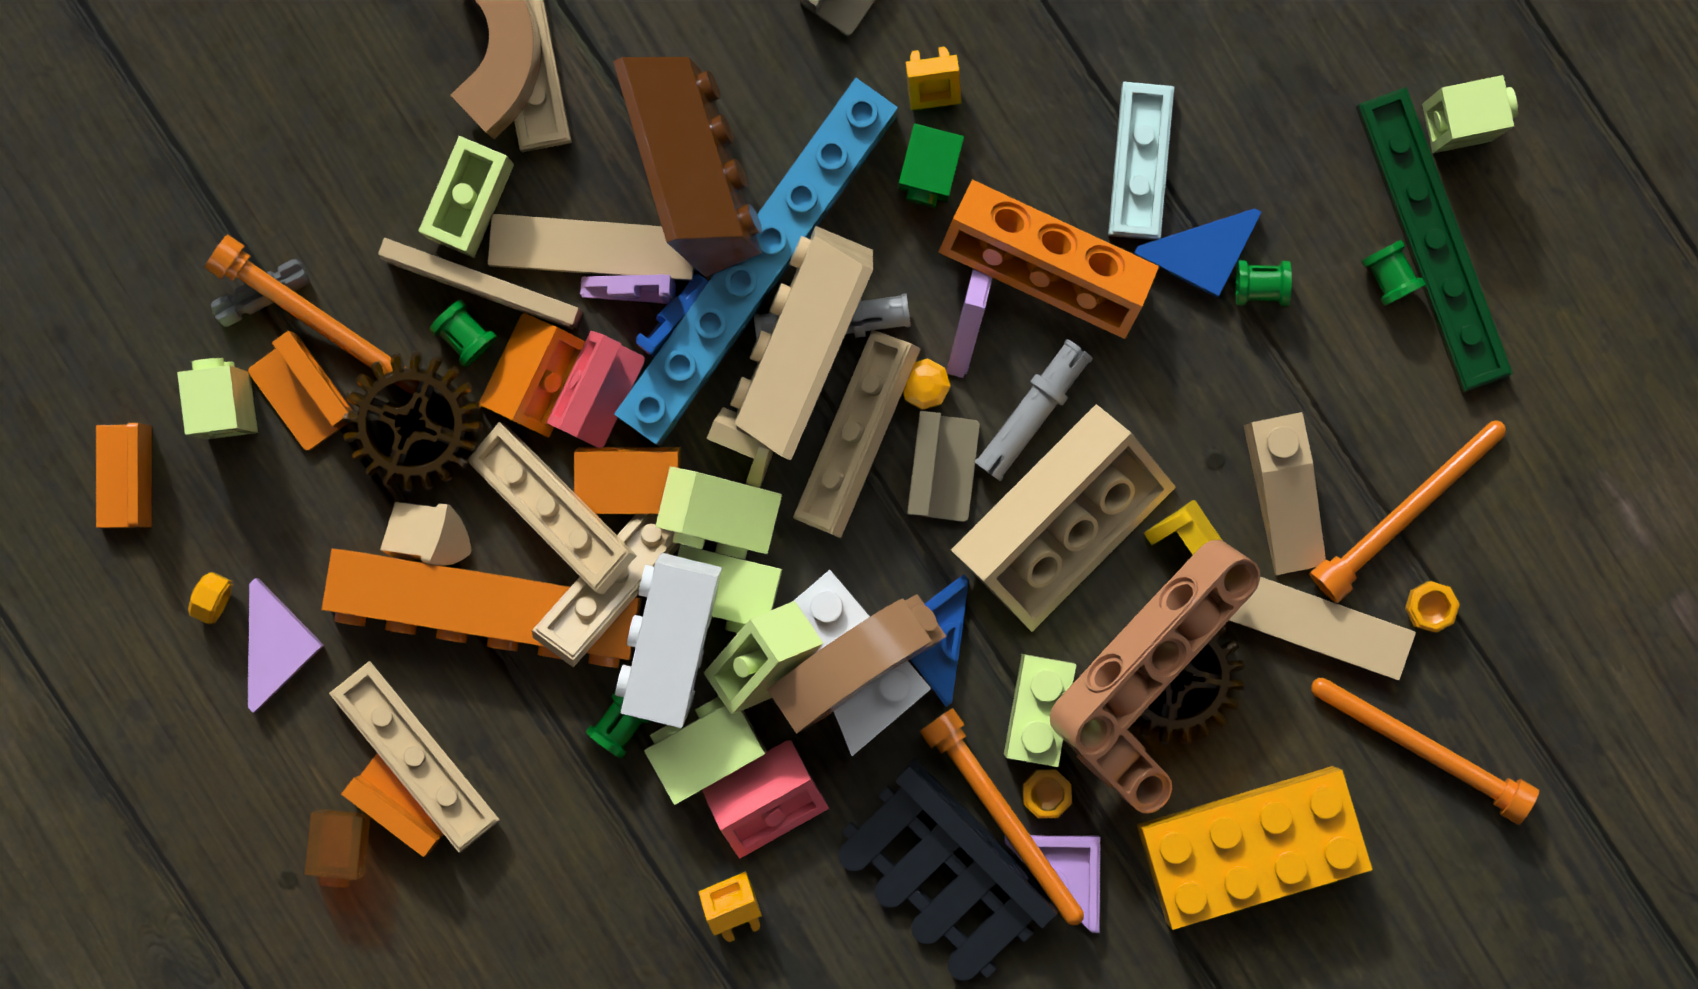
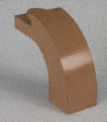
[451,0,541,140]
[767,594,947,734]

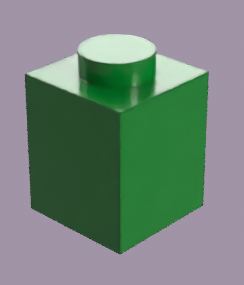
[898,123,964,207]

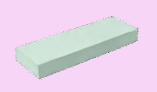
[1108,82,1174,240]

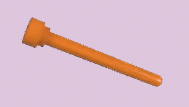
[204,234,420,395]
[1309,421,1506,603]
[1311,678,1539,825]
[919,708,1084,926]

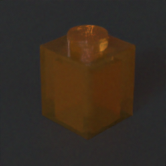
[305,809,371,887]

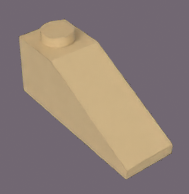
[1244,412,1326,575]

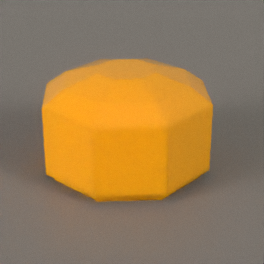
[902,358,951,410]
[188,572,233,624]
[1405,581,1460,633]
[1022,769,1072,818]

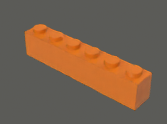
[321,548,642,668]

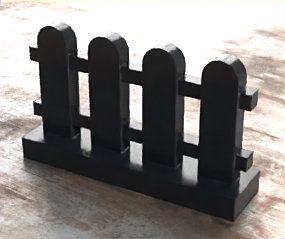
[839,757,1058,981]

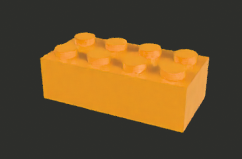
[1137,766,1372,930]

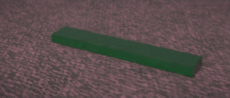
[1356,87,1513,393]

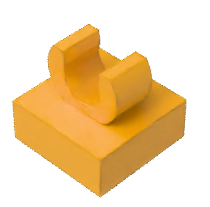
[906,47,961,110]
[698,871,762,942]

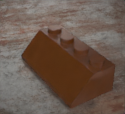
[613,57,762,277]

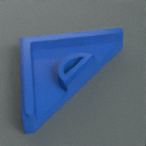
[1134,208,1261,297]
[636,274,709,358]
[910,574,969,707]

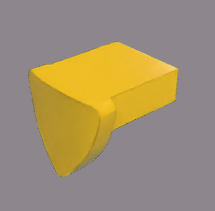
[1144,500,1223,555]

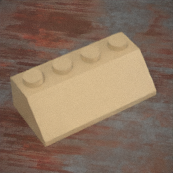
[730,226,873,460]
[951,404,1176,632]

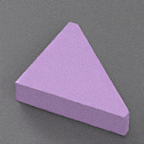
[946,269,992,378]
[580,274,676,304]
[248,578,324,713]
[1004,835,1100,933]

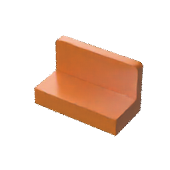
[480,313,585,438]
[248,331,353,451]
[96,423,152,528]
[574,447,681,514]
[341,753,444,857]

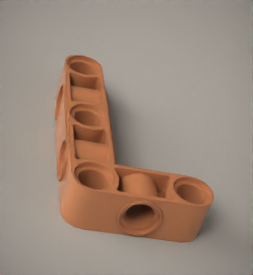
[1050,540,1260,813]

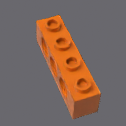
[938,179,1159,339]

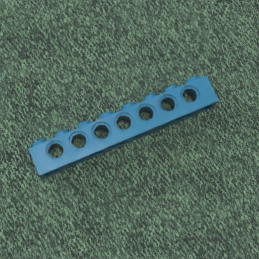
[614,78,898,447]

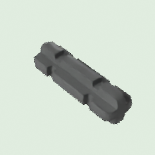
[211,259,310,327]

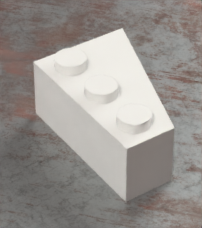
[615,553,722,728]
[792,570,931,756]

